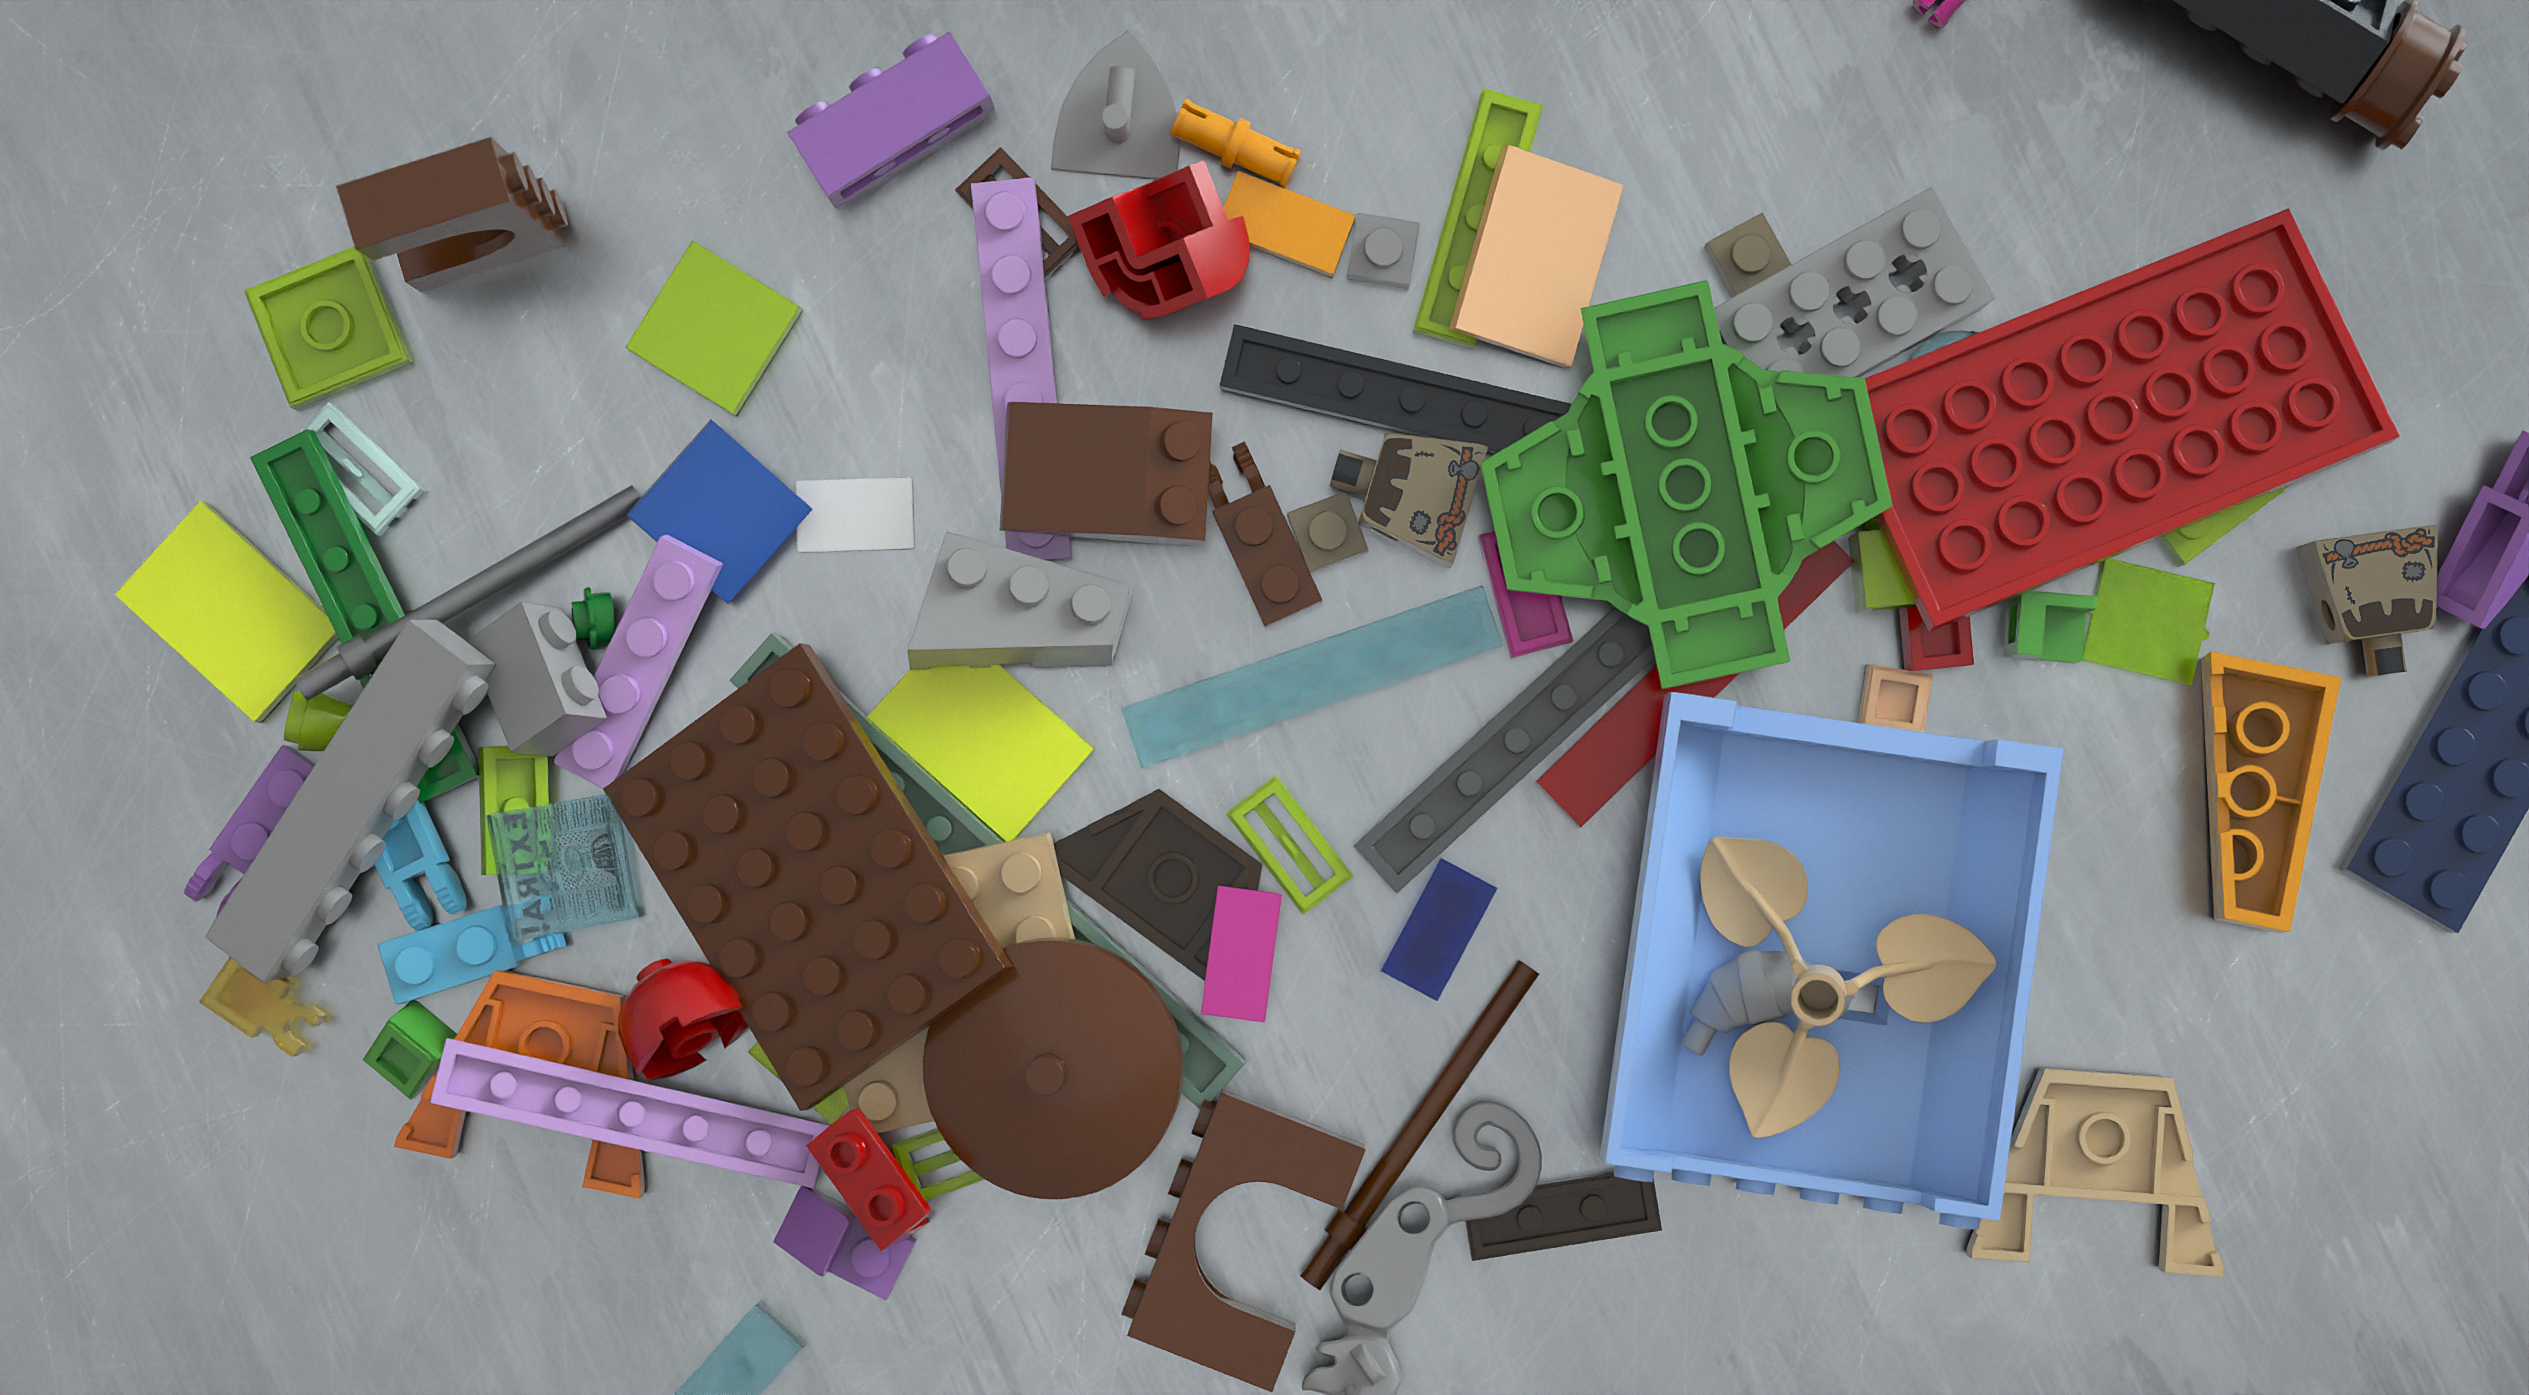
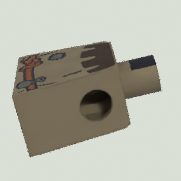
[1330,433,1488,568]
[2297,524,2438,677]

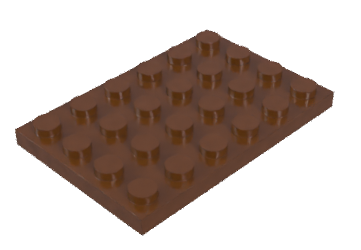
[603,643,1013,1111]

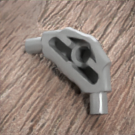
[1681,950,1855,1056]

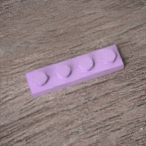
[553,535,723,788]

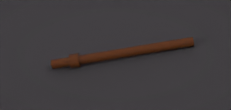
[1299,960,1539,1290]

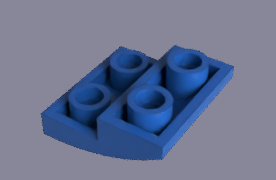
[626,419,813,604]

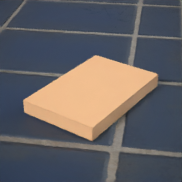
[1449,145,1624,368]

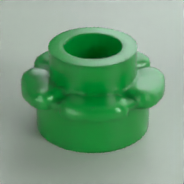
[571,587,615,650]

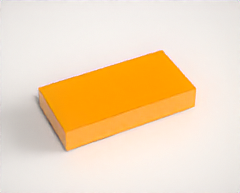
[1223,170,1356,278]

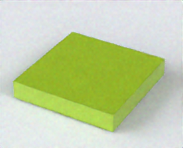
[625,240,802,416]
[244,246,413,410]

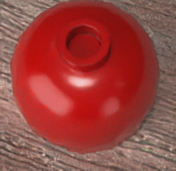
[618,959,748,1080]

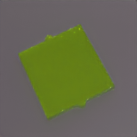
[2082,558,2215,686]

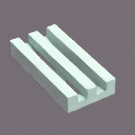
[299,402,425,536]

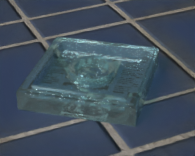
[486,794,639,942]

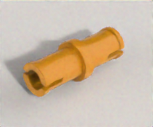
[1170,98,1301,188]

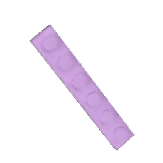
[971,177,1072,561]
[430,1038,829,1189]

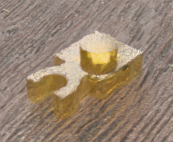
[199,957,327,1057]

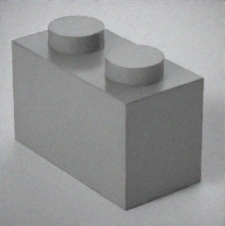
[467,602,607,756]

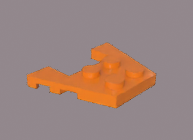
[394,970,645,1199]

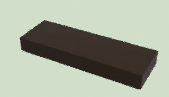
[1461,1171,1662,1261]

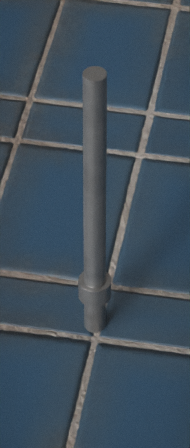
[294,485,640,701]

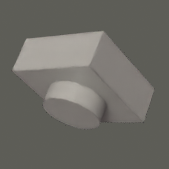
[1347,212,1420,289]

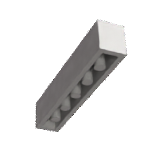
[205,619,496,982]

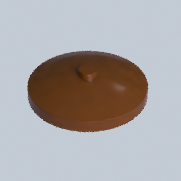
[923,937,1184,1199]

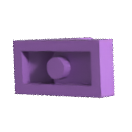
[773,1186,917,1300]

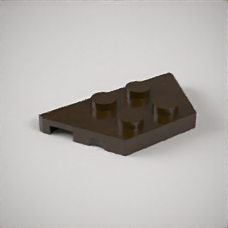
[1053,789,1262,981]

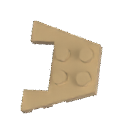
[1967,1068,2224,1277]

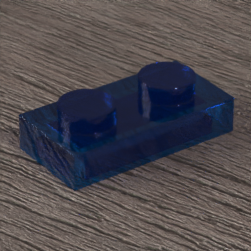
[1380,858,1498,1001]

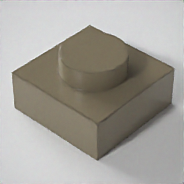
[1704,212,1792,298]
[1287,491,1369,574]

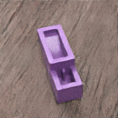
[2436,430,2529,629]

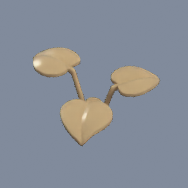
[1700,836,1996,1138]

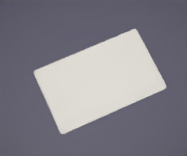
[796,477,914,552]

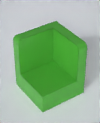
[2004,591,2098,663]

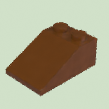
[999,402,1213,546]

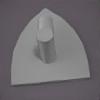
[1051,31,1180,180]

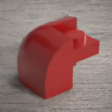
[1067,160,1249,320]

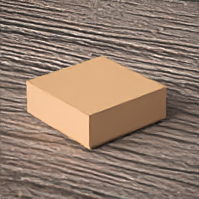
[1857,664,1933,732]

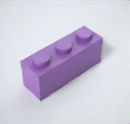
[787,31,995,208]

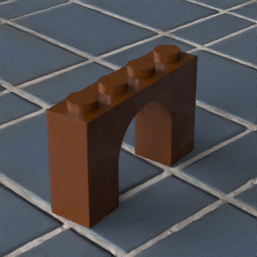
[336,137,568,292]
[1121,1089,1366,1392]

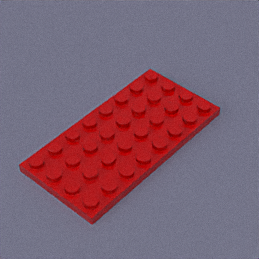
[1865,208,2400,632]

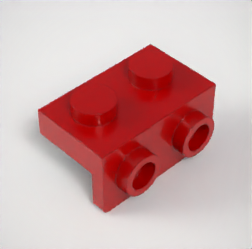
[806,1108,931,1251]

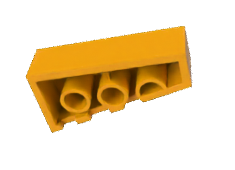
[2201,651,2341,933]

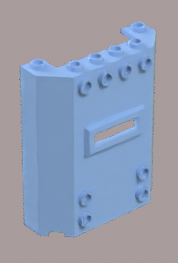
[1600,692,2064,1230]

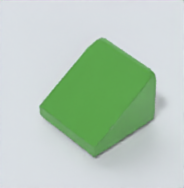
[362,1001,457,1100]

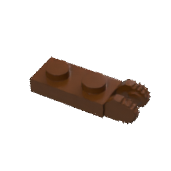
[1208,441,1323,628]

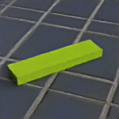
[1412,88,1543,350]

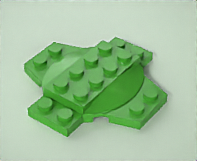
[1480,280,1892,689]

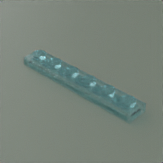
[1121,585,1503,769]

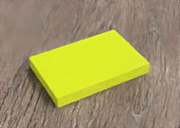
[114,500,338,723]
[867,665,1095,841]

